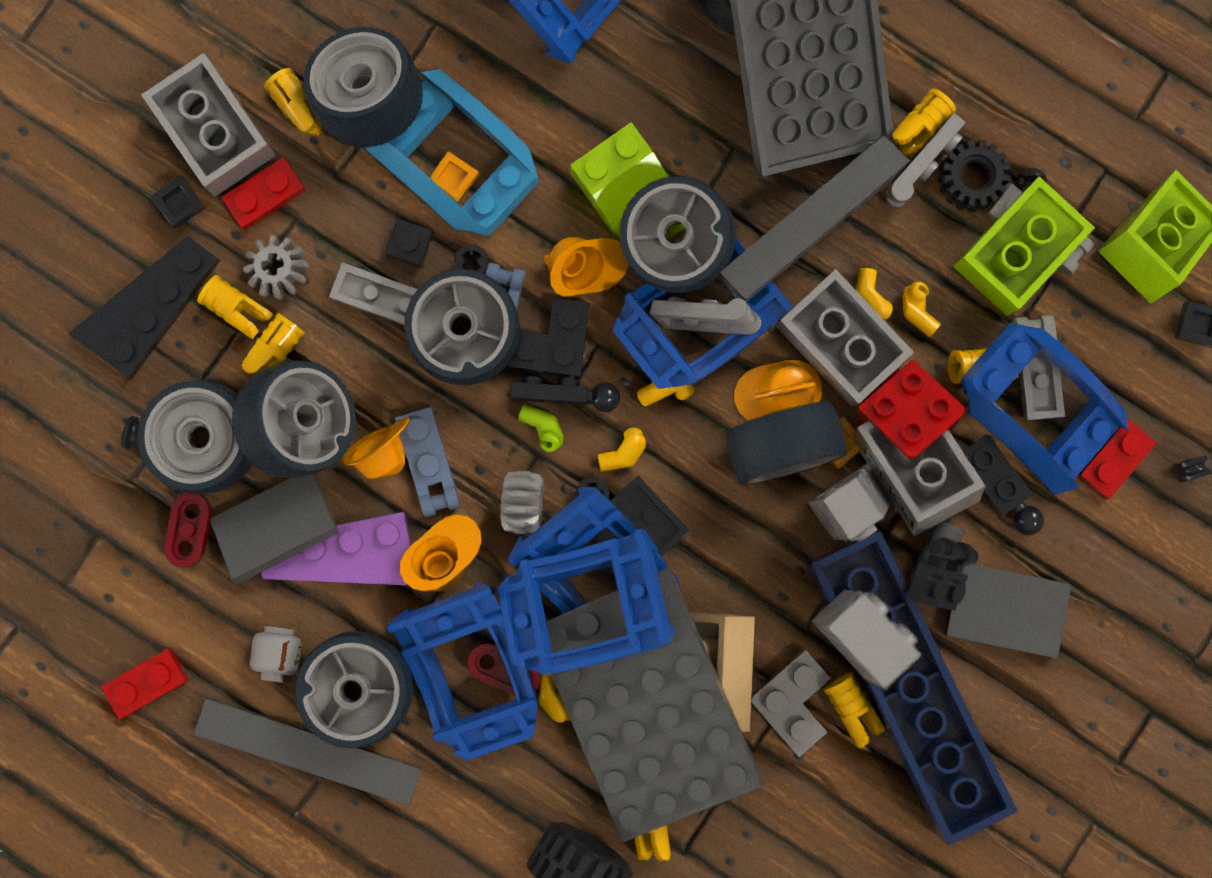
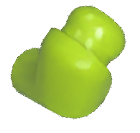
[518,403,563,452]

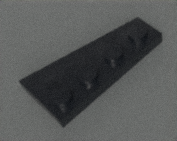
[68,236,221,379]

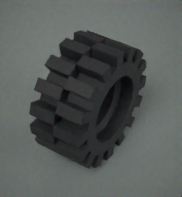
[938,140,1011,212]

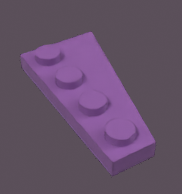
[261,512,411,585]

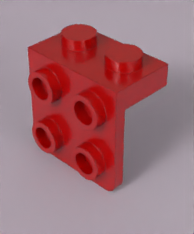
[856,359,965,459]

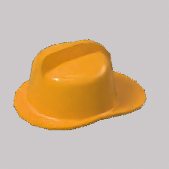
[544,237,628,297]
[734,360,822,421]
[342,417,410,479]
[400,515,481,592]

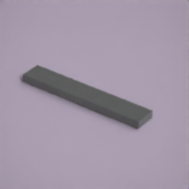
[718,135,910,302]
[193,697,423,806]

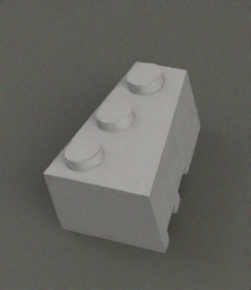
[808,463,892,542]

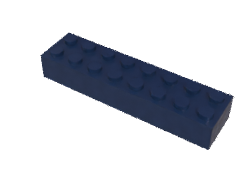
[806,531,1018,846]

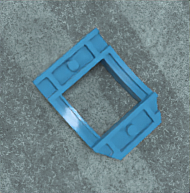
[365,69,540,236]

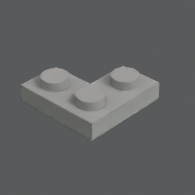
[751,649,831,757]

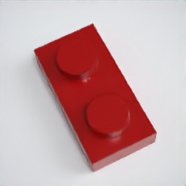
[221,157,306,231]
[1077,418,1157,500]
[101,648,189,720]

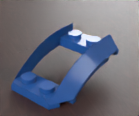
[508,0,621,63]
[613,236,794,389]
[961,322,1129,495]
[508,487,679,614]
[497,529,676,675]
[386,581,538,761]

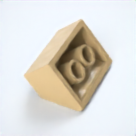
[690,612,755,732]

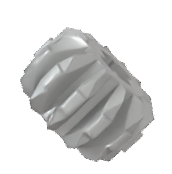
[243,235,309,300]
[500,471,544,535]

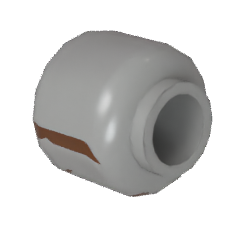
[249,626,302,683]

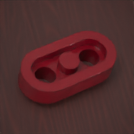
[164,493,212,568]
[468,643,540,697]

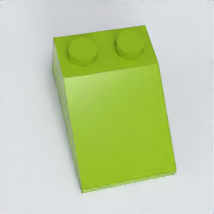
[570,122,685,242]
[1098,170,1212,304]
[953,177,1095,316]

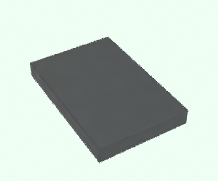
[210,474,339,585]
[944,564,1071,659]

